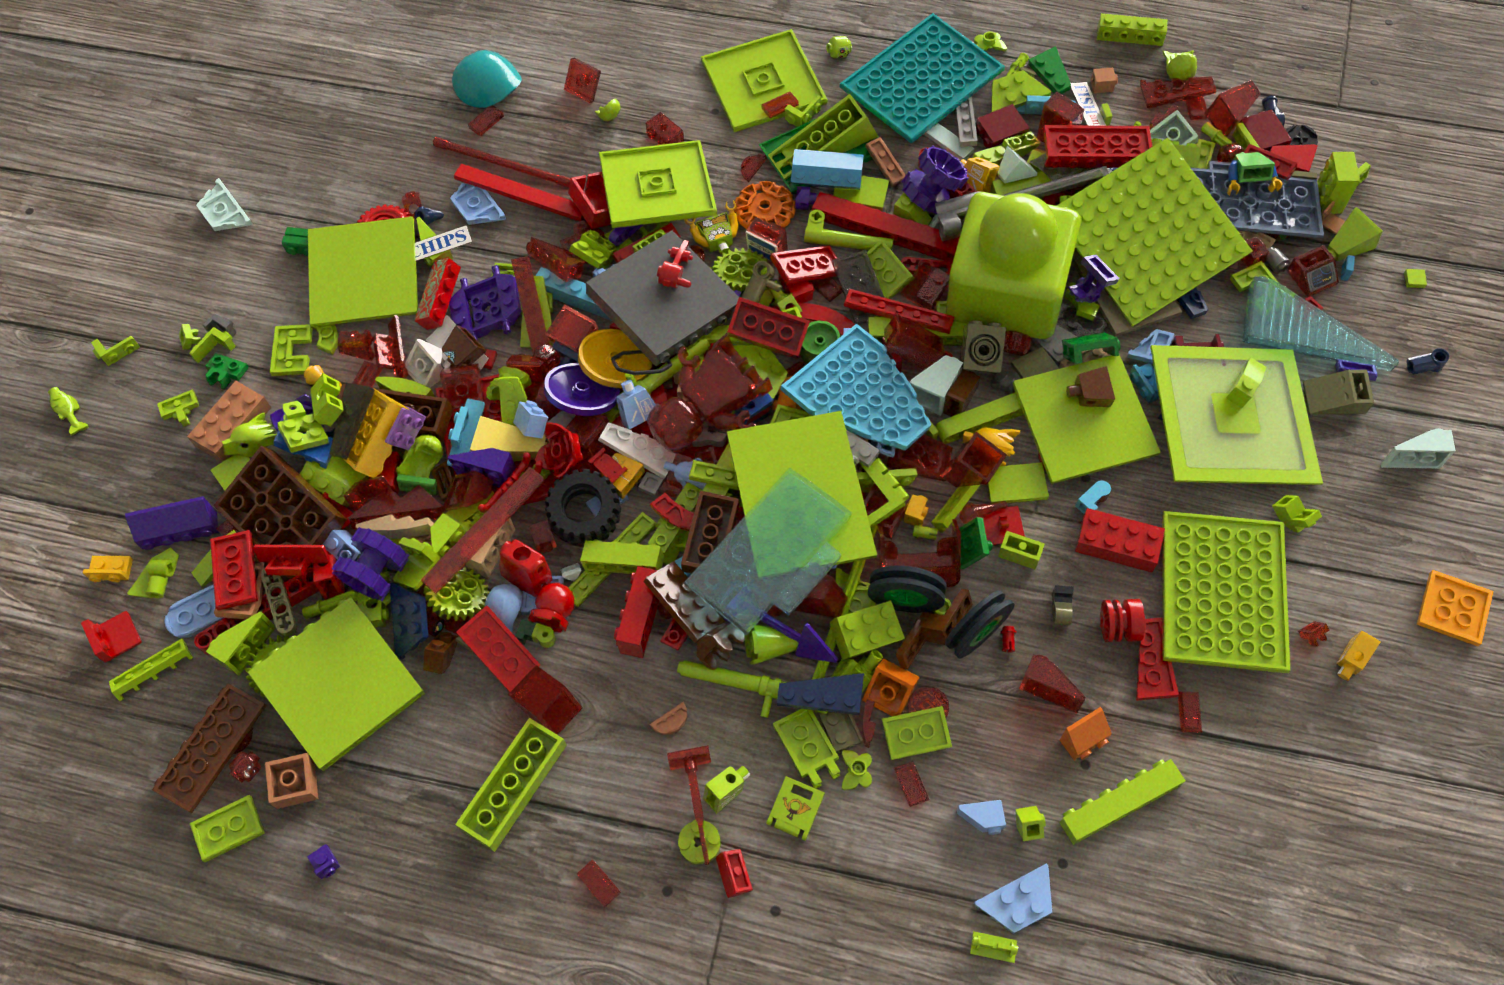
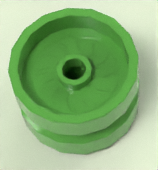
[800,321,840,364]

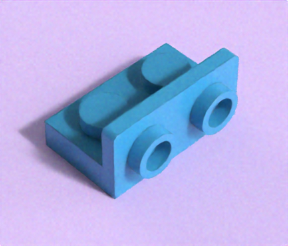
[1129,363,1159,404]

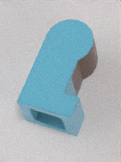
[1075,481,1111,514]

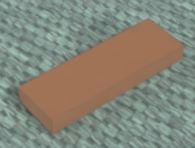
[865,137,905,187]

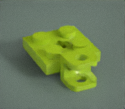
[278,401,329,453]

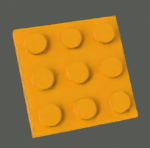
[1416,570,1494,647]

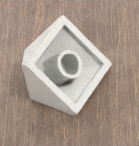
[403,339,447,388]

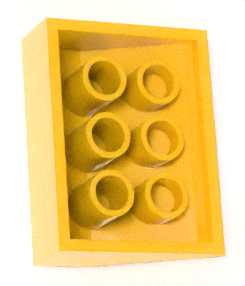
[339,389,409,479]

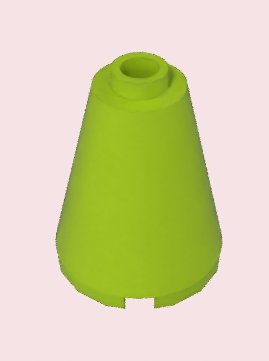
[744,624,798,665]

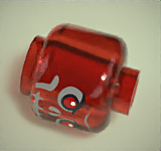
[532,344,560,371]

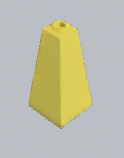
[469,416,548,462]

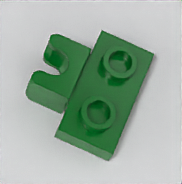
[205,353,248,390]

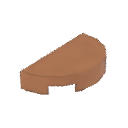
[649,701,687,735]

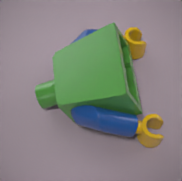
[1227,152,1283,195]

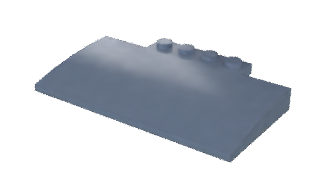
[1191,161,1324,238]

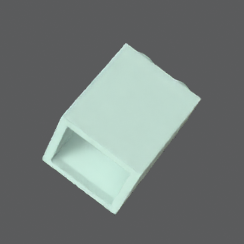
[910,355,963,416]

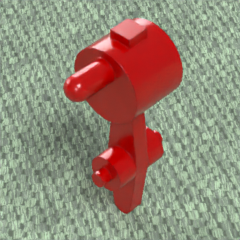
[657,240,693,289]

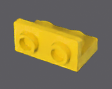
[83,556,133,582]

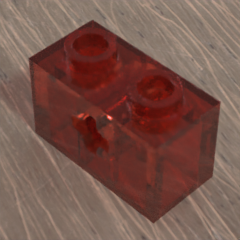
[646,112,684,145]

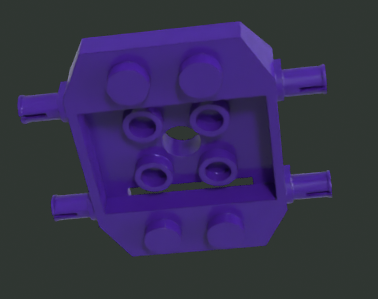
[449,265,522,341]

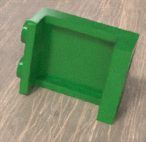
[1062,332,1121,364]

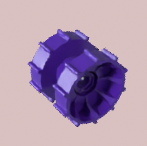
[901,145,969,215]
[332,527,409,601]

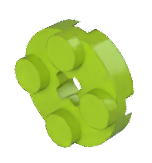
[678,819,721,864]

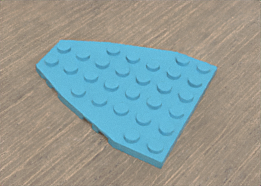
[780,324,931,450]

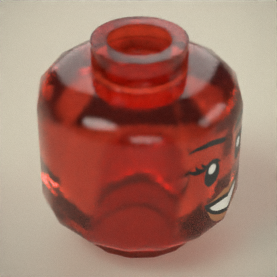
[229,751,261,783]

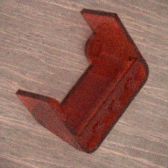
[877,519,961,587]

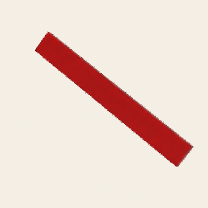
[454,164,583,222]

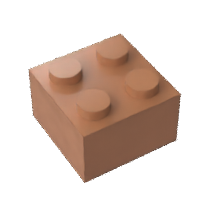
[265,753,319,809]

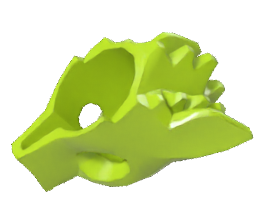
[222,412,277,457]

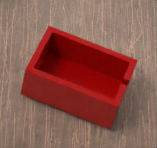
[568,171,611,229]

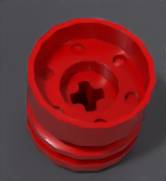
[1100,599,1145,642]

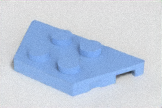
[450,183,506,225]
[973,863,1052,934]

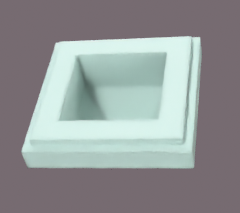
[561,563,581,582]

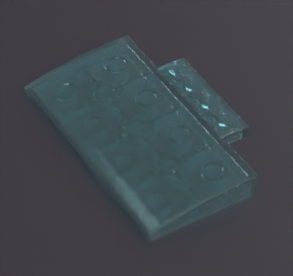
[684,468,852,635]

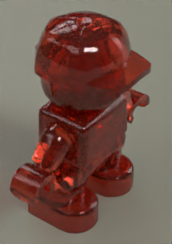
[647,333,773,454]

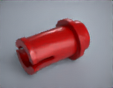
[1000,626,1017,653]

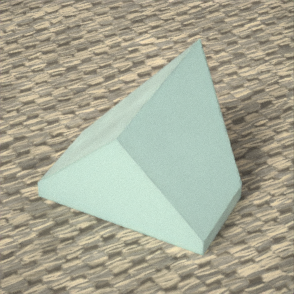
[998,146,1037,183]

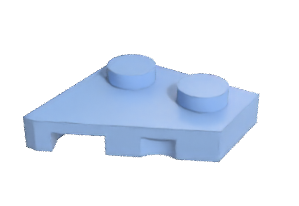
[1128,329,1174,364]

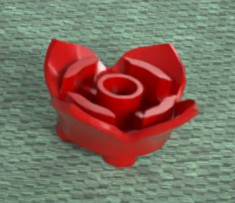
[534,422,583,478]

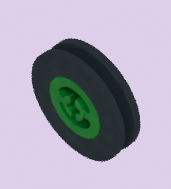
[868,566,946,613]
[945,590,1015,659]

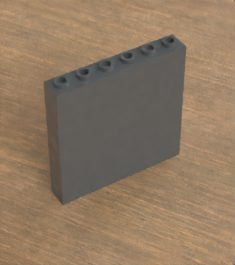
[586,230,739,366]

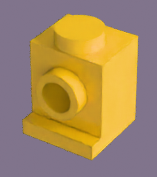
[904,494,929,526]

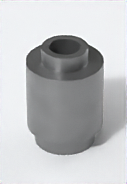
[1262,247,1290,273]

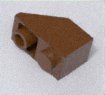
[423,632,458,674]

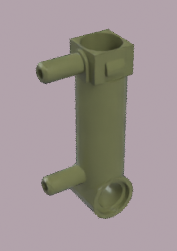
[730,261,782,322]

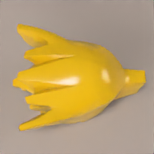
[962,427,1020,467]

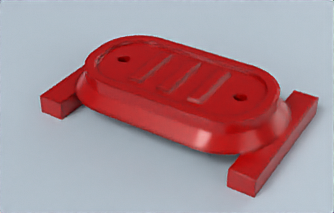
[588,447,628,484]

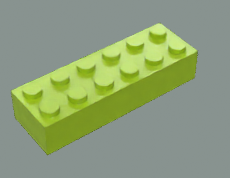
[455,718,567,852]

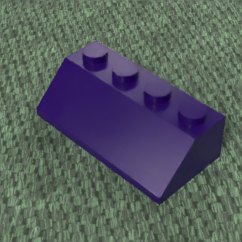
[125,496,219,550]

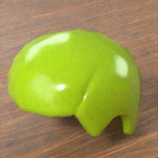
[595,98,621,122]

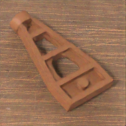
[214,554,269,619]

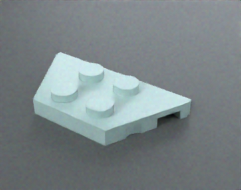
[196,178,252,231]

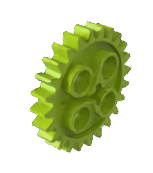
[713,248,770,293]
[423,565,490,621]

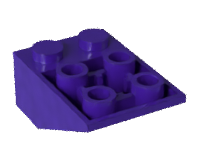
[448,448,517,488]

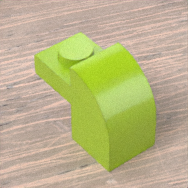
[1272,495,1322,533]

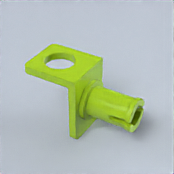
[767,280,802,312]
[851,650,883,693]

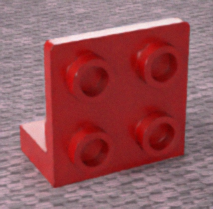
[81,611,142,663]

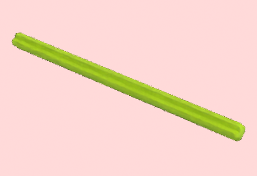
[812,524,878,679]

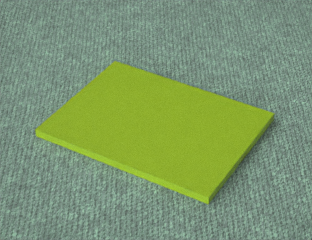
[727,411,877,580]
[1162,511,1290,673]

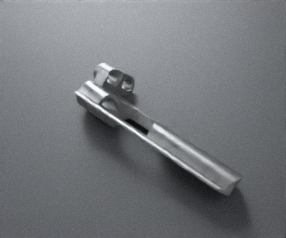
[935,166,1109,241]

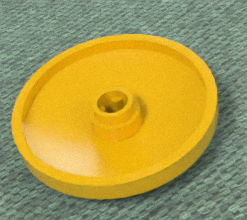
[578,329,652,388]

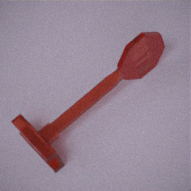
[667,745,711,865]

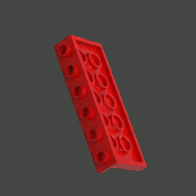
[1043,125,1153,168]

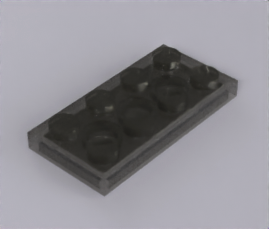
[832,250,884,325]

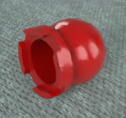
[528,583,575,633]

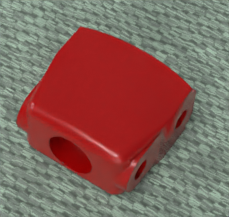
[499,539,553,597]

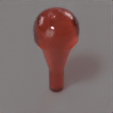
[959,501,1007,524]

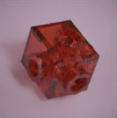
[1241,236,1269,267]

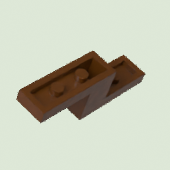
[896,589,973,670]

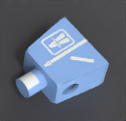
[616,380,661,429]

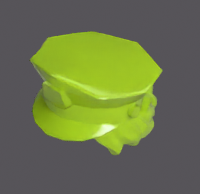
[486,366,532,401]

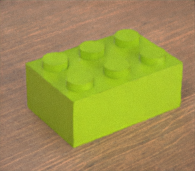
[1317,152,1360,214]
[829,601,905,660]

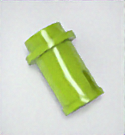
[912,524,938,541]

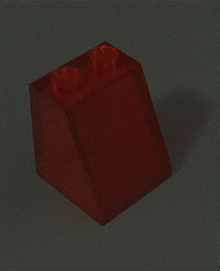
[1204,80,1261,137]
[940,432,1007,487]
[508,665,582,735]

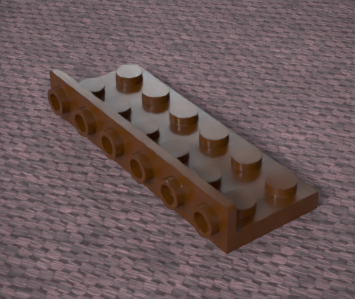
[152,683,267,813]

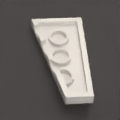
[598,422,682,479]

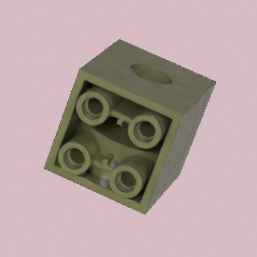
[960,321,1006,373]

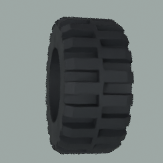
[545,469,621,547]

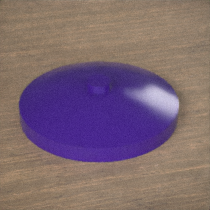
[544,363,620,416]

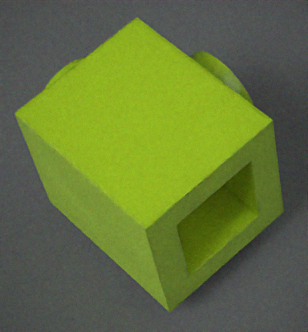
[1015,806,1046,841]

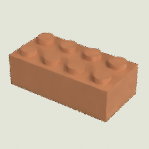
[187,381,271,462]

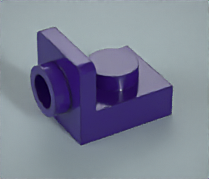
[307,844,340,879]

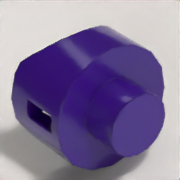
[795,186,817,210]

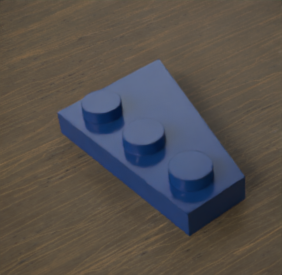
[274,430,336,469]

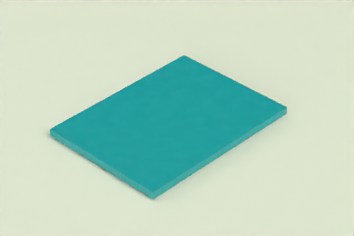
[840,13,1005,144]

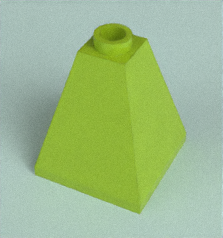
[1326,207,1383,261]

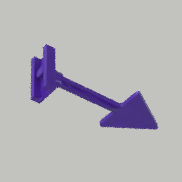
[724,582,838,663]

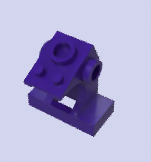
[1068,254,1120,303]

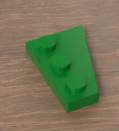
[1028,46,1071,96]

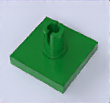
[952,517,993,569]

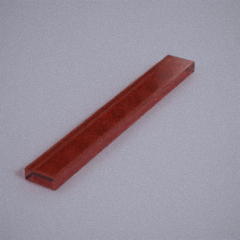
[421,467,545,594]

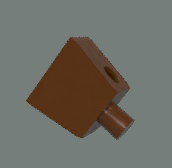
[1066,366,1115,407]

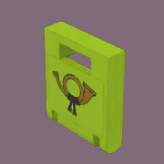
[766,776,825,841]

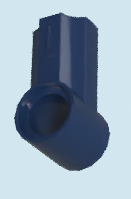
[1406,348,1450,375]

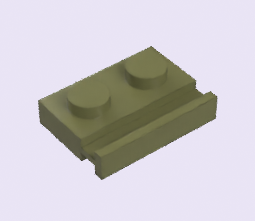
[819,712,863,753]

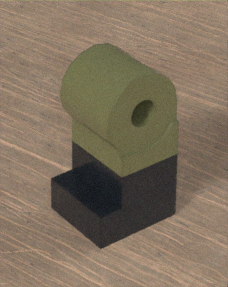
[1052,585,1074,625]

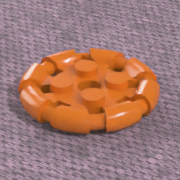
[734,181,796,234]

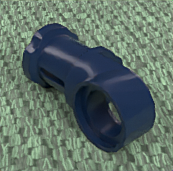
[1262,96,1285,127]

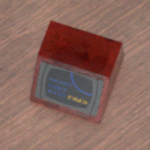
[1287,245,1339,297]

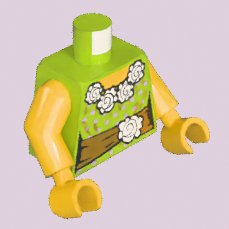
[684,200,738,255]

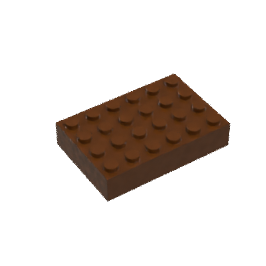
[213,446,348,578]

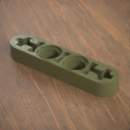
[261,567,297,637]

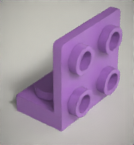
[385,406,426,450]

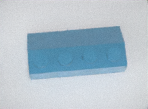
[791,149,863,190]

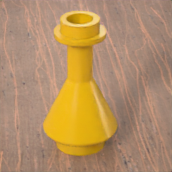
[304,365,342,395]

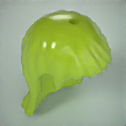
[1162,50,1197,82]
[395,434,443,478]

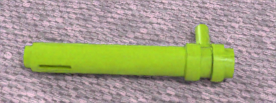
[625,337,710,395]
[677,660,787,718]

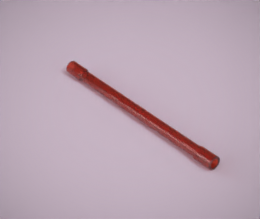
[433,136,571,188]

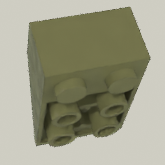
[1303,370,1374,415]

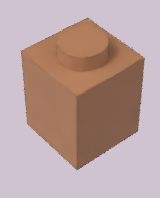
[1090,67,1118,94]

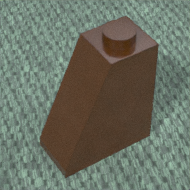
[943,369,980,417]

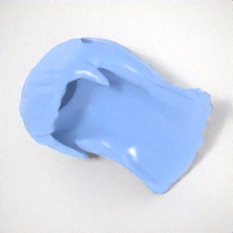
[485,584,523,633]

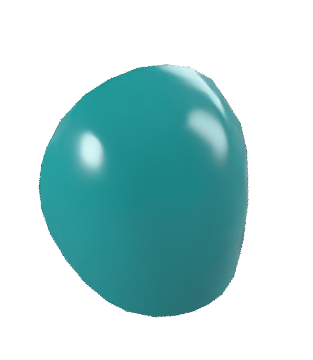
[452,50,522,108]

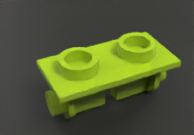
[970,931,1018,963]

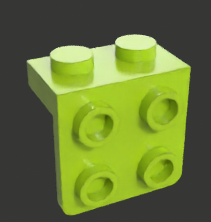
[393,537,440,590]

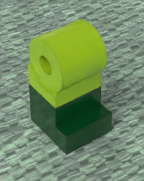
[515,619,556,648]

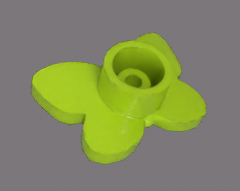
[974,31,1007,52]
[842,750,872,790]

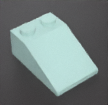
[1150,110,1198,145]
[1381,428,1456,469]

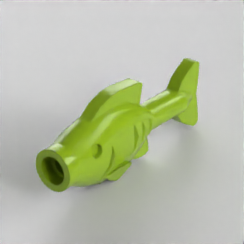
[48,387,89,436]

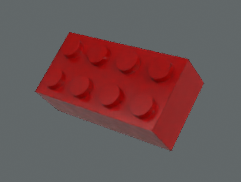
[727,297,810,359]
[1075,508,1165,572]
[614,566,660,658]

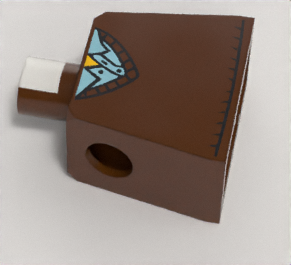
[442,325,487,372]

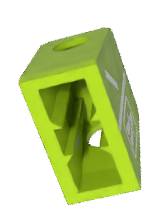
[703,766,750,814]

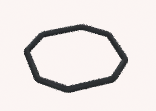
[611,350,672,375]

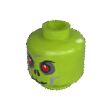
[826,36,852,59]

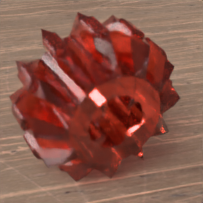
[1003,330,1031,356]

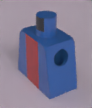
[729,386,773,428]

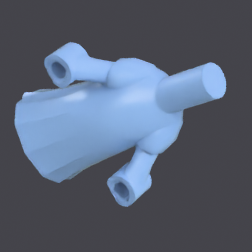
[663,458,706,490]

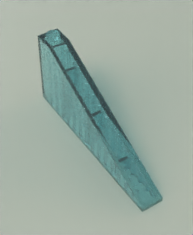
[1242,276,1399,371]

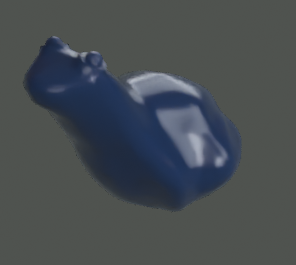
[414,206,444,225]

